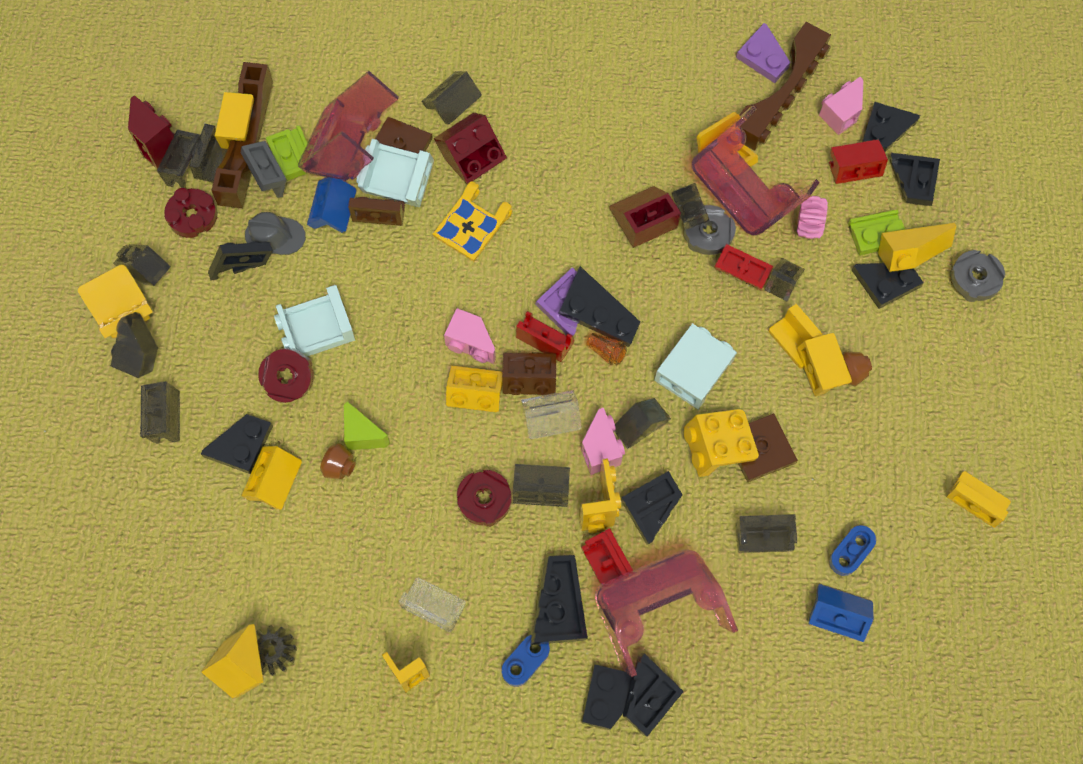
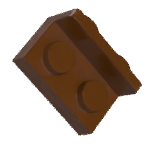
[348,197,405,226]
[502,353,556,396]

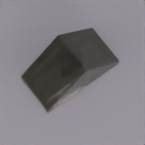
[765,258,805,302]
[614,398,671,449]

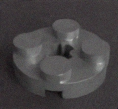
[684,205,736,255]
[950,250,1005,302]

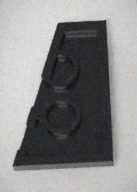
[530,555,588,645]

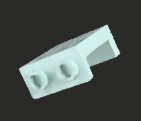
[357,139,434,207]
[274,285,355,357]
[654,323,737,410]

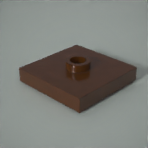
[375,117,433,154]
[738,413,798,483]

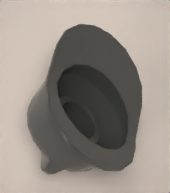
[245,212,306,255]

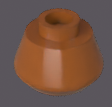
[842,351,872,386]
[320,443,356,479]

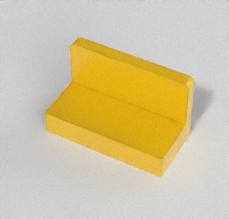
[215,92,254,149]
[768,303,823,369]
[797,333,852,397]
[241,446,302,510]
[947,471,1011,528]
[382,651,430,693]

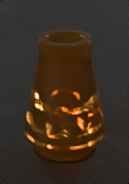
[586,333,627,365]

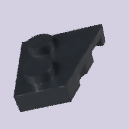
[862,102,920,152]
[890,153,940,206]
[208,241,273,281]
[852,263,924,309]
[201,414,273,474]
[620,471,682,545]
[623,653,684,737]
[582,665,633,730]

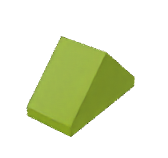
[344,402,390,450]

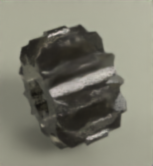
[256,625,297,676]

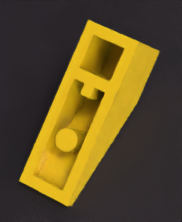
[878,223,957,272]

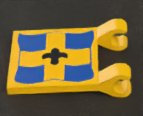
[433,181,513,262]

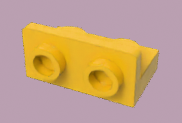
[446,366,503,412]

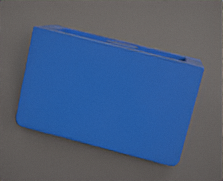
[307,175,356,233]
[809,584,874,642]

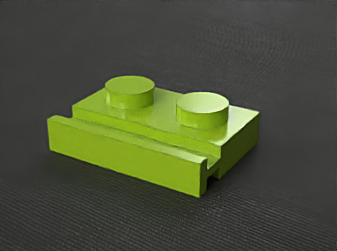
[266,125,318,181]
[848,209,905,256]

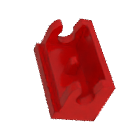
[829,139,888,184]
[715,244,773,291]
[516,311,575,362]
[581,528,637,597]

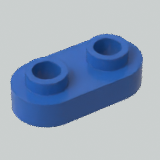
[829,525,876,576]
[502,635,550,687]

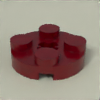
[164,188,218,238]
[258,348,314,403]
[457,470,512,527]

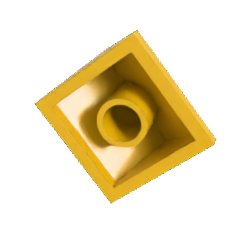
[201,624,263,698]

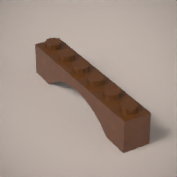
[740,22,831,151]
[211,62,273,209]

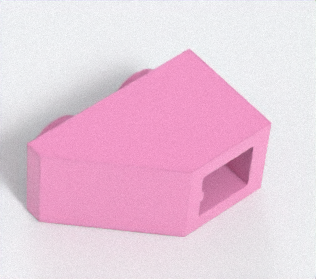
[819,77,863,135]
[444,308,496,364]
[581,408,625,475]

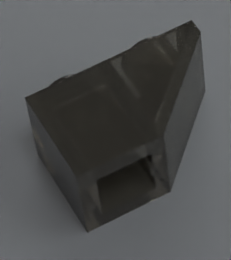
[113,244,171,286]
[110,312,158,378]

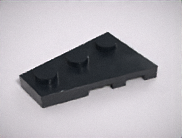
[558,266,641,347]

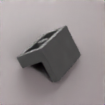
[241,141,287,198]

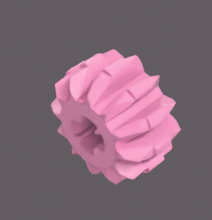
[797,196,828,239]

